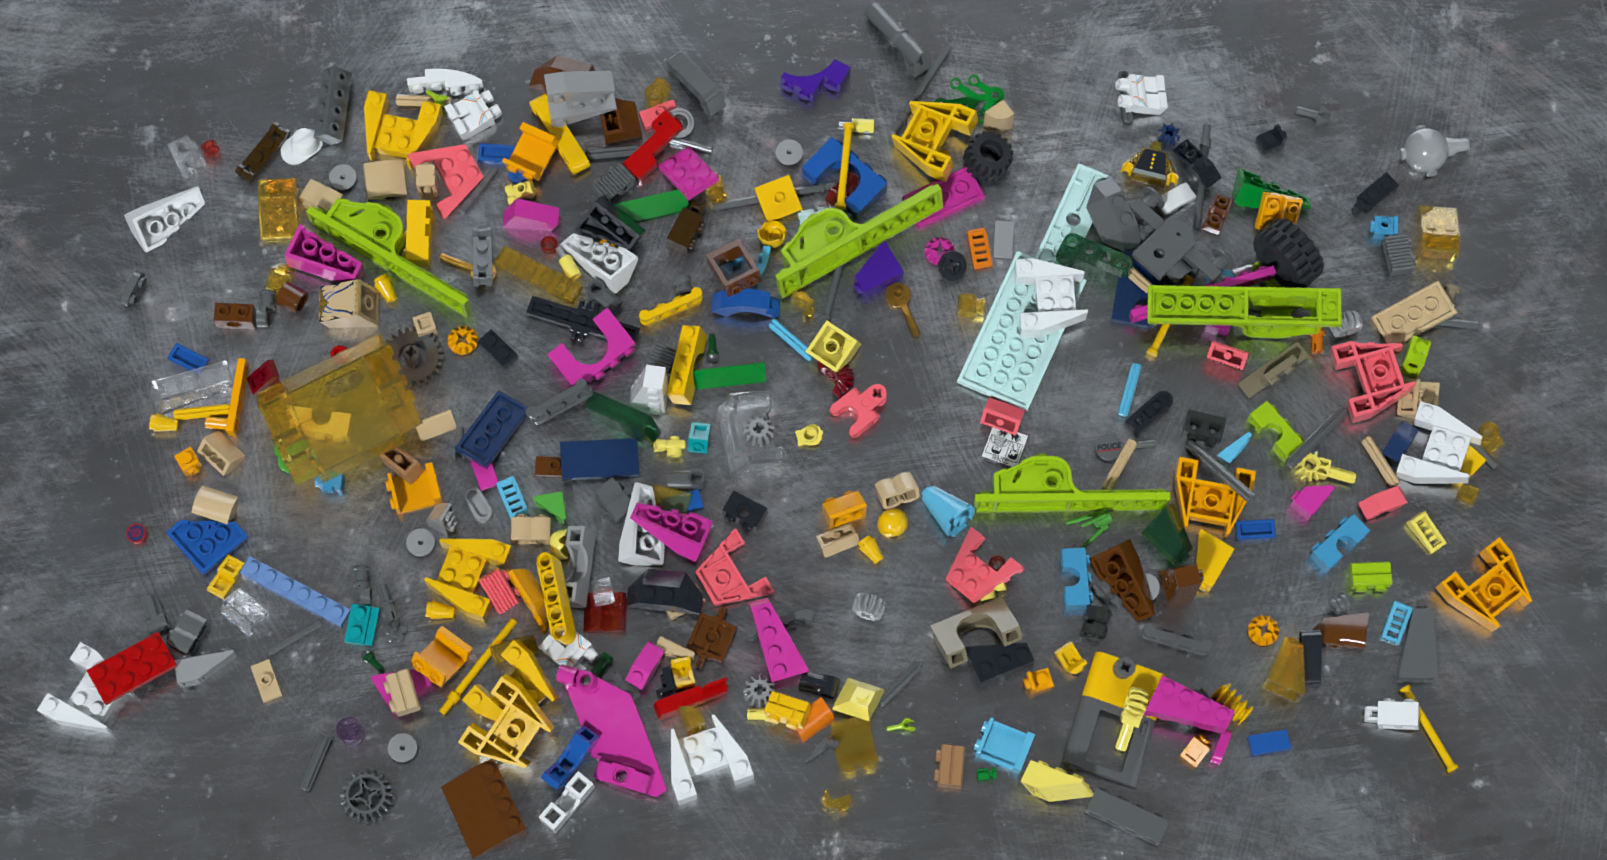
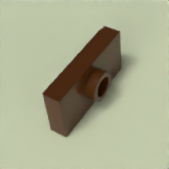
[535,456,562,478]

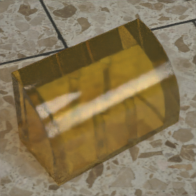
[678,706,706,736]

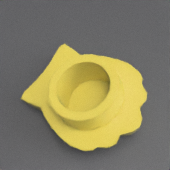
[795,424,823,447]

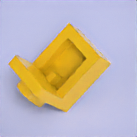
[1054,641,1087,674]
[670,656,695,690]

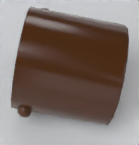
[276,282,309,314]

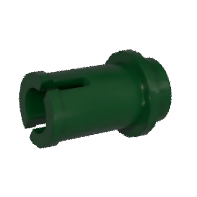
[590,652,613,678]

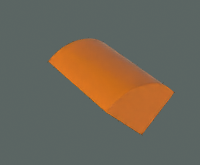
[794,697,835,743]

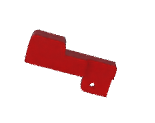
[623,109,684,181]
[653,677,728,721]

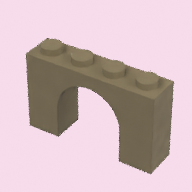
[930,597,1023,669]

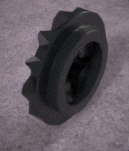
[938,251,967,281]

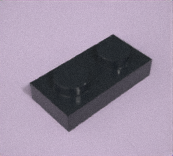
[477,329,518,369]

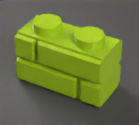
[1348,562,1392,592]

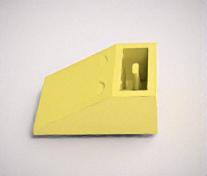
[1021,760,1094,802]

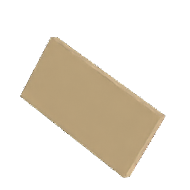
[1371,281,1457,344]

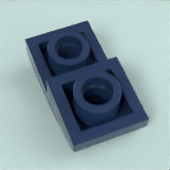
[1382,421,1419,463]

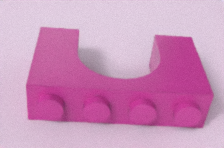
[547,308,637,386]

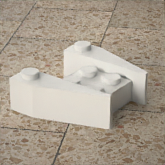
[1014,259,1088,339]
[1396,401,1482,484]
[37,642,135,734]
[671,715,754,805]

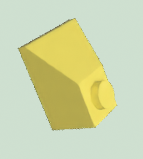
[832,678,884,721]

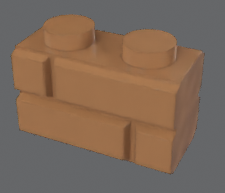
[379,441,423,485]
[934,744,965,789]

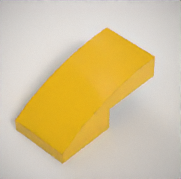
[207,555,245,600]

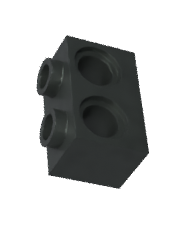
[1182,409,1226,446]

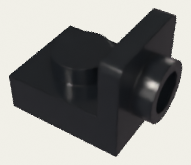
[1256,123,1287,154]
[656,666,677,699]

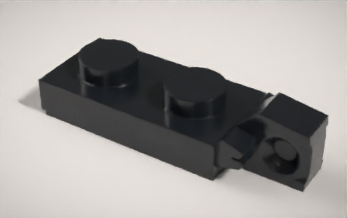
[1352,172,1399,214]

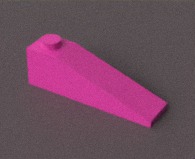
[630,503,713,562]

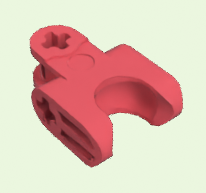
[829,384,887,439]

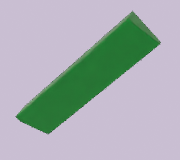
[613,189,689,222]
[693,362,766,390]

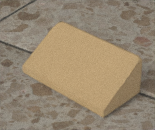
[414,410,457,441]
[816,522,860,558]

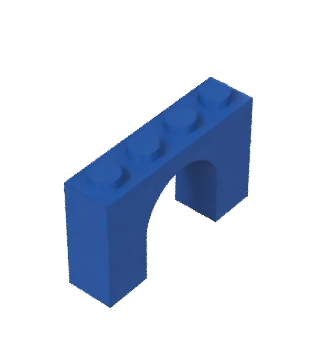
[802,137,887,221]

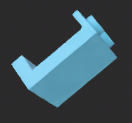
[974,717,1035,774]

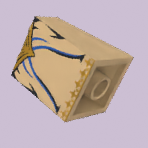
[318,279,380,328]

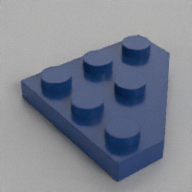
[166,520,249,576]

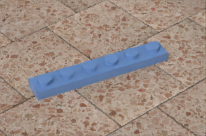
[240,556,350,628]

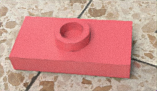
[639,100,678,130]

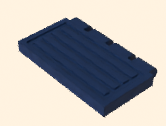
[1111,250,1164,328]

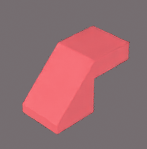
[1358,486,1408,520]

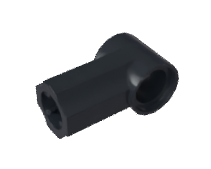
[799,672,840,699]

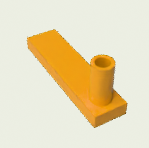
[205,358,250,437]

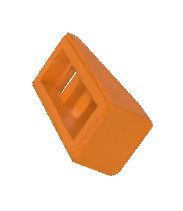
[967,228,993,270]

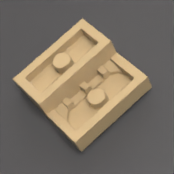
[363,160,407,200]
[1397,378,1440,419]

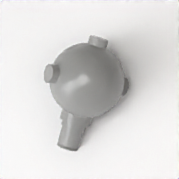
[1399,125,1470,177]

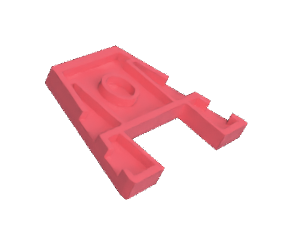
[407,144,484,219]
[945,527,1025,603]
[695,528,775,606]

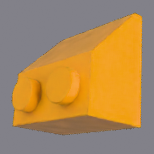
[822,491,867,530]

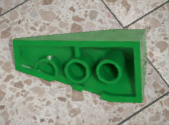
[1232,168,1312,209]

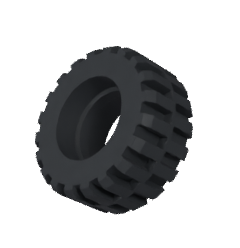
[1253,219,1324,288]

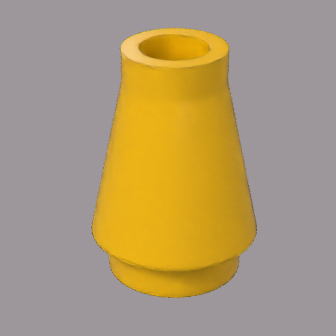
[374,274,398,303]
[149,413,179,432]
[857,534,884,564]
[425,600,454,620]

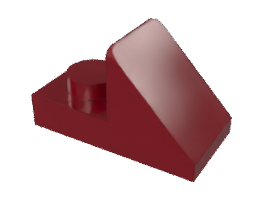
[247,360,281,395]

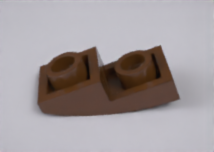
[1201,193,1233,235]

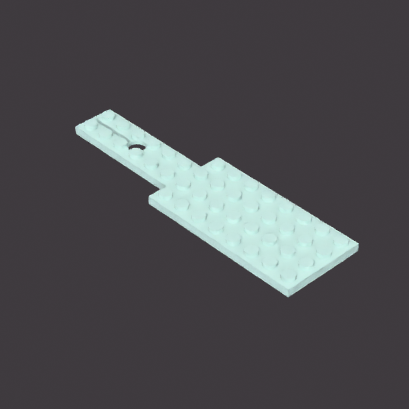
[957,163,1113,413]

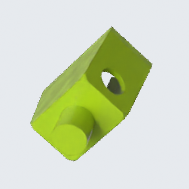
[1400,336,1431,379]

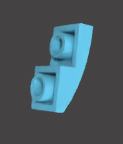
[750,246,771,288]

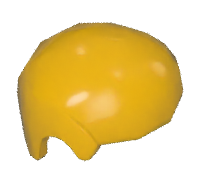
[757,221,787,248]
[877,508,908,538]

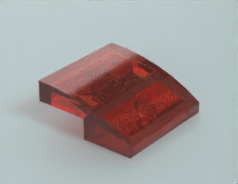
[583,592,626,633]

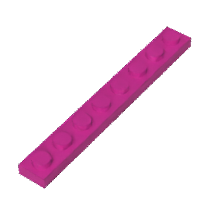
[1129,266,1276,323]

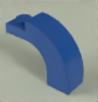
[712,289,780,319]
[541,725,600,789]

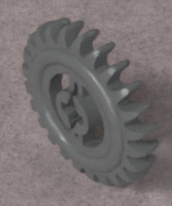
[381,326,444,387]

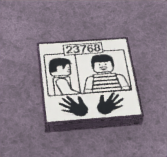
[980,427,1029,469]

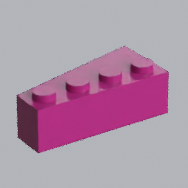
[285,224,364,283]
[749,598,809,682]
[1144,676,1235,734]

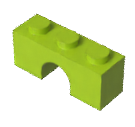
[1247,401,1304,463]

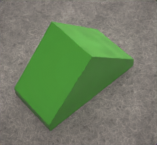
[533,492,567,525]

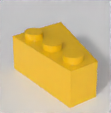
[403,200,434,267]

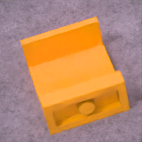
[502,122,559,181]
[385,462,443,515]
[410,626,473,687]

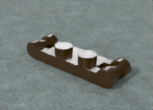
[235,122,291,183]

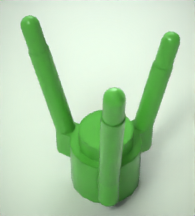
[1066,509,1112,548]

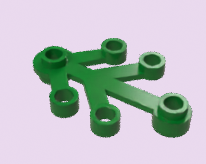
[934,74,1004,123]

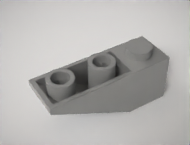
[426,503,458,536]
[174,648,237,687]

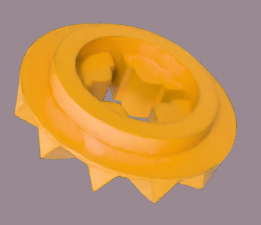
[448,325,478,355]
[1248,614,1280,646]

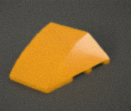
[505,569,549,634]

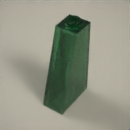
[585,391,661,448]

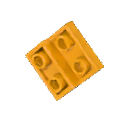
[1254,192,1303,230]

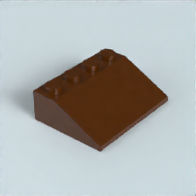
[441,759,528,859]

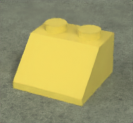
[805,321,862,373]

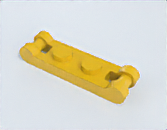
[639,287,703,327]

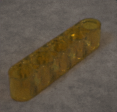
[494,246,583,304]

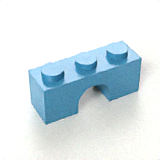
[1310,514,1371,573]
[1060,548,1093,610]

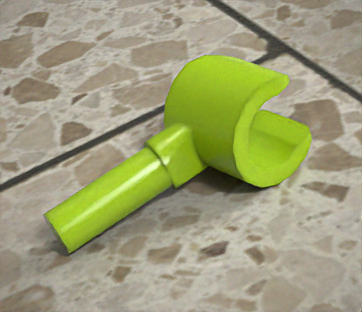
[426,89,448,107]
[887,718,916,732]

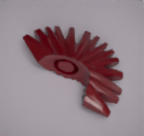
[817,360,855,399]

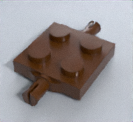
[686,606,737,670]

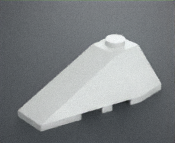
[124,186,205,252]
[560,233,638,294]
[618,482,665,566]

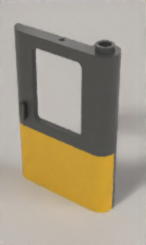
[1061,652,1169,789]

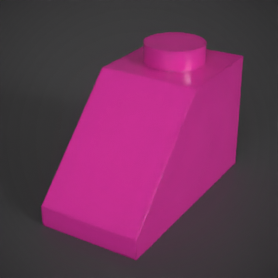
[1290,485,1335,520]
[625,641,665,690]

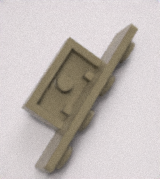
[1238,342,1309,398]

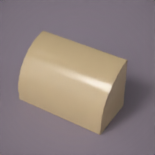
[983,100,1014,134]
[197,431,246,476]
[191,486,239,524]

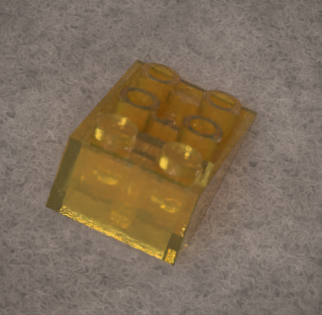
[258,178,299,240]
[1417,205,1460,262]

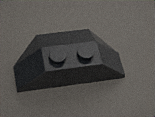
[625,568,704,615]

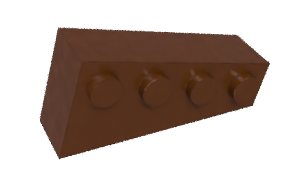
[1158,564,1204,608]

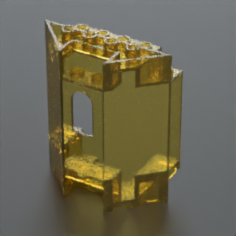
[257,333,423,486]

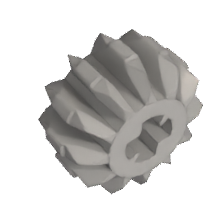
[1330,310,1363,338]
[743,414,775,447]
[852,592,886,621]
[743,674,777,708]

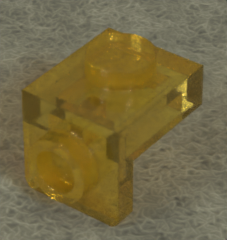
[265,263,294,293]
[791,290,816,322]
[821,789,853,812]

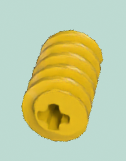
[1211,683,1254,726]

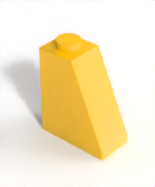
[1194,529,1235,592]

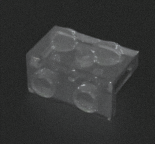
[221,588,269,635]

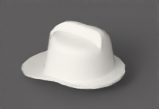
[281,128,323,165]

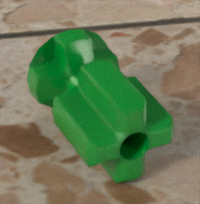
[977,767,997,781]

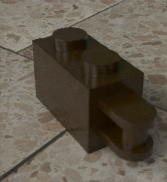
[666,199,706,254]

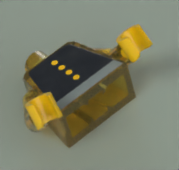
[1120,141,1178,188]

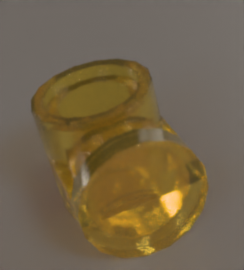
[644,77,671,108]
[705,173,728,204]
[957,294,986,318]
[1477,422,1505,454]

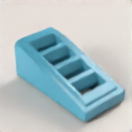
[1215,432,1252,468]
[496,476,529,520]
[1381,601,1413,644]

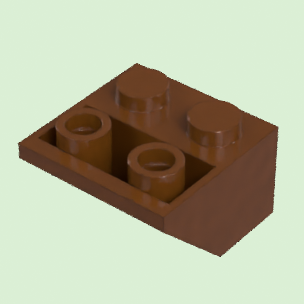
[600,98,642,144]

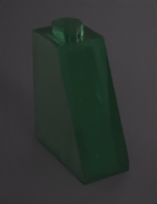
[1142,503,1193,566]

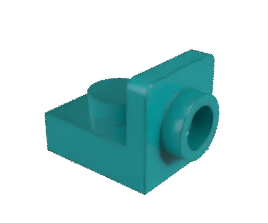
[688,422,711,453]

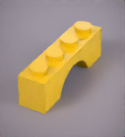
[666,325,708,405]

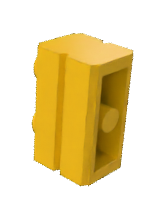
[764,691,811,730]

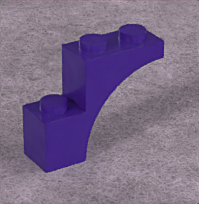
[781,59,851,102]

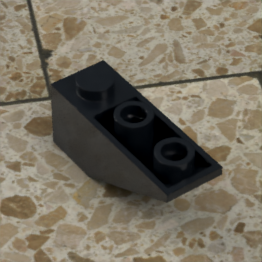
[1173,139,1222,189]

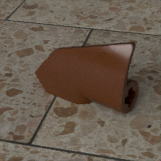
[1312,613,1369,649]

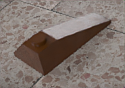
[1090,539,1155,622]

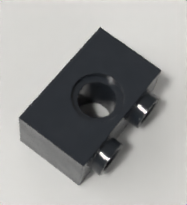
[722,490,768,533]

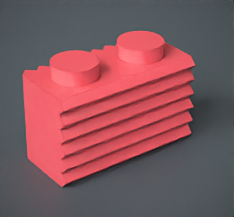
[1207,341,1250,370]
[980,398,1025,436]
[478,568,520,614]

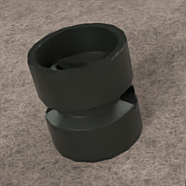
[1081,605,1111,640]

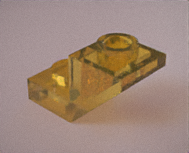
[490,635,539,666]

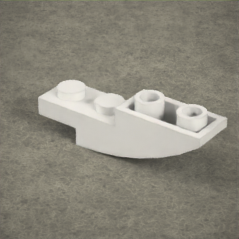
[407,69,484,96]

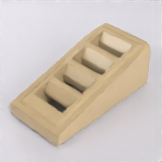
[656,636,696,661]

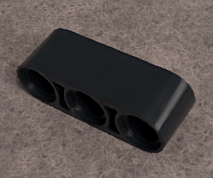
[1299,630,1322,687]

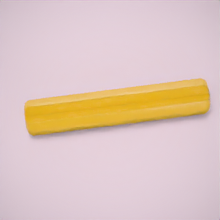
[173,404,230,420]

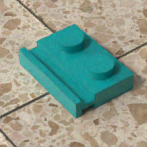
[344,604,381,647]

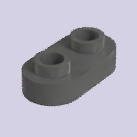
[121,270,147,307]

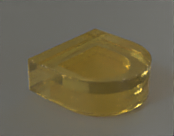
[1456,485,1480,508]

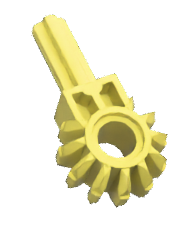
[1295,451,1356,484]
[1115,687,1149,751]

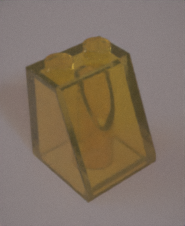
[1261,637,1306,704]

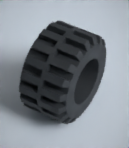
[963,131,1014,183]

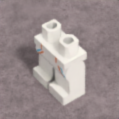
[1115,74,1168,115]
[444,90,502,142]
[538,631,599,671]

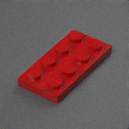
[86,632,177,705]

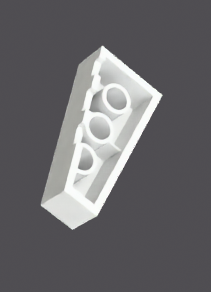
[627,365,668,415]

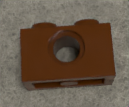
[213,303,257,330]

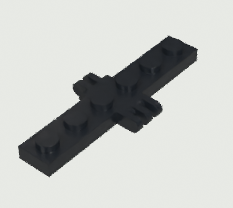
[526,296,640,344]

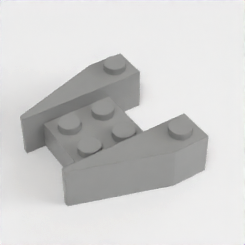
[544,71,617,127]

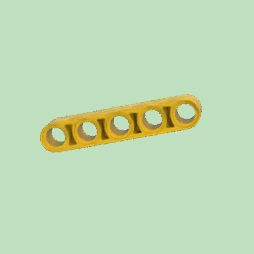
[529,93,591,175]
[536,552,576,645]

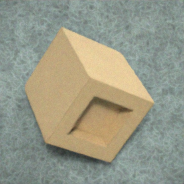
[412,312,438,337]

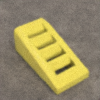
[1406,511,1447,554]

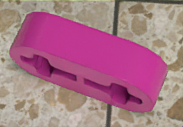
[1210,729,1233,765]

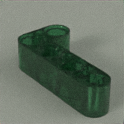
[1056,233,1133,278]

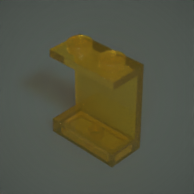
[830,717,879,774]

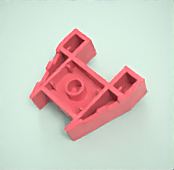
[1330,341,1415,423]

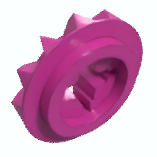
[925,236,955,266]

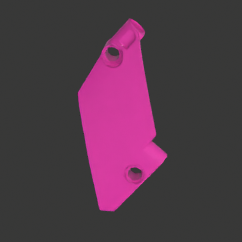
[556,664,667,797]

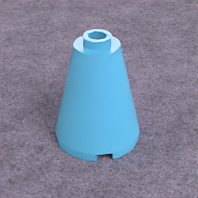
[922,486,975,537]

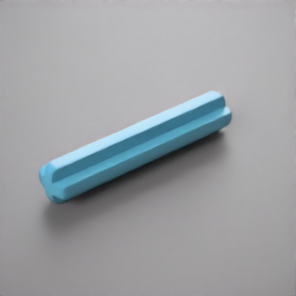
[769,319,814,361]
[1118,363,1142,417]

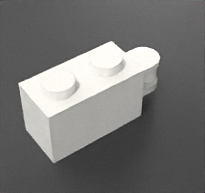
[1364,698,1420,730]

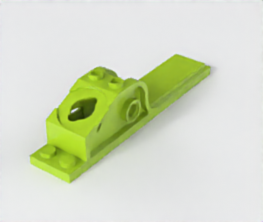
[775,184,943,299]
[306,198,472,318]
[1147,285,1342,339]
[973,453,1170,512]

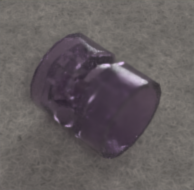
[336,717,365,747]

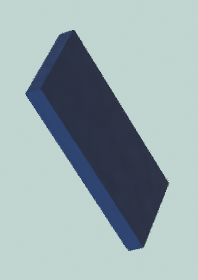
[454,390,528,469]
[560,438,640,481]

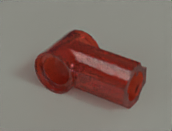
[825,171,859,206]

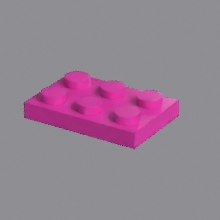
[658,146,719,201]

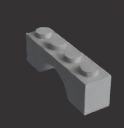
[565,526,596,608]

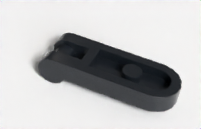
[1125,391,1173,436]

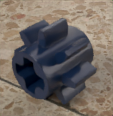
[1157,123,1180,147]

